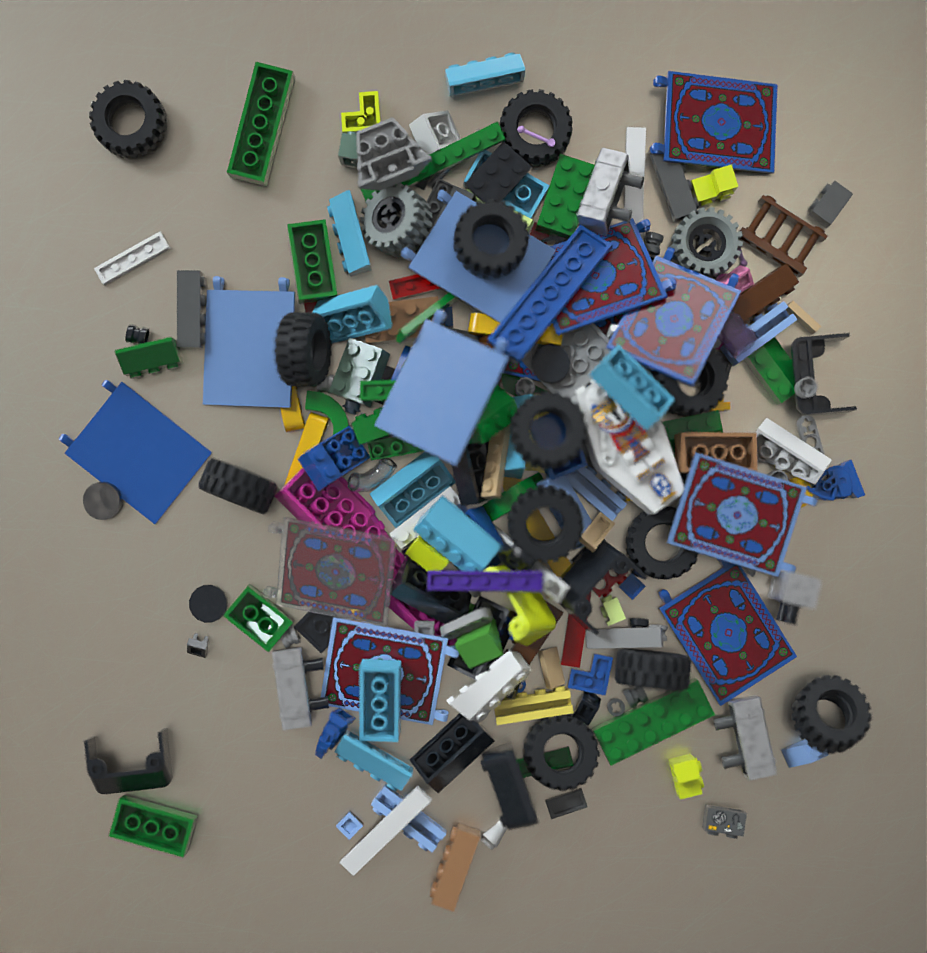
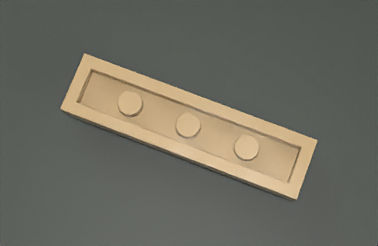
[481,424,511,499]

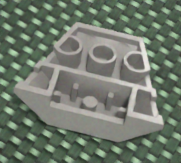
[356,117,432,191]

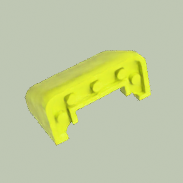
[483,565,556,646]

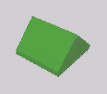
[455,619,504,669]

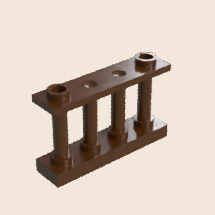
[739,195,828,277]

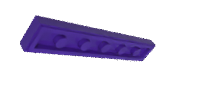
[427,571,544,592]

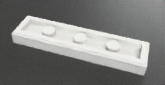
[94,231,171,286]

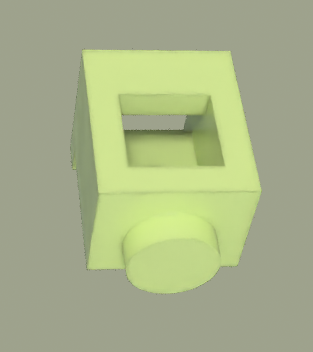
[600,595,626,626]

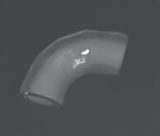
[348,458,397,492]

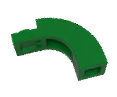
[305,390,350,435]
[482,472,544,522]

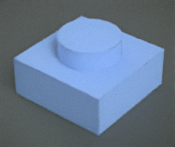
[336,811,363,840]

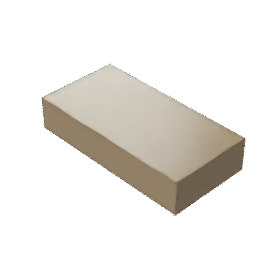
[785,301,821,334]
[579,511,615,552]
[538,647,565,689]

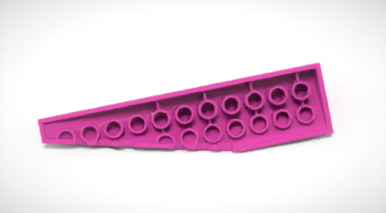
[274,467,457,645]

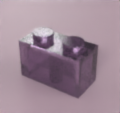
[718,310,757,359]

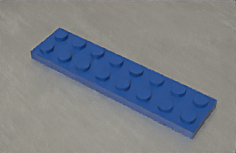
[488,224,612,363]

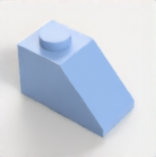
[781,739,828,768]

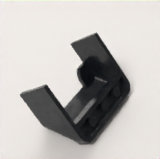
[791,333,857,415]
[559,540,647,635]
[84,728,173,794]
[480,742,539,830]

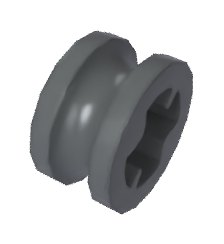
[607,698,625,716]

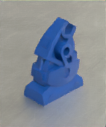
[806,459,865,501]
[315,708,356,759]

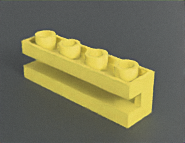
[494,686,573,725]

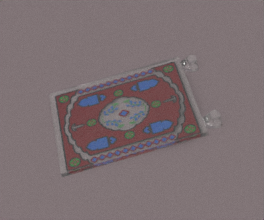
[263,517,397,627]

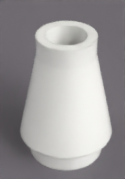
[481,821,508,850]

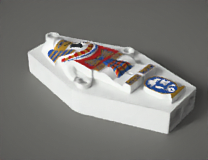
[571,379,684,515]

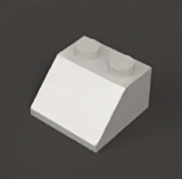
[409,111,461,154]

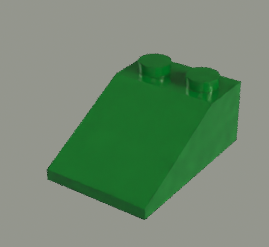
[223,584,293,652]

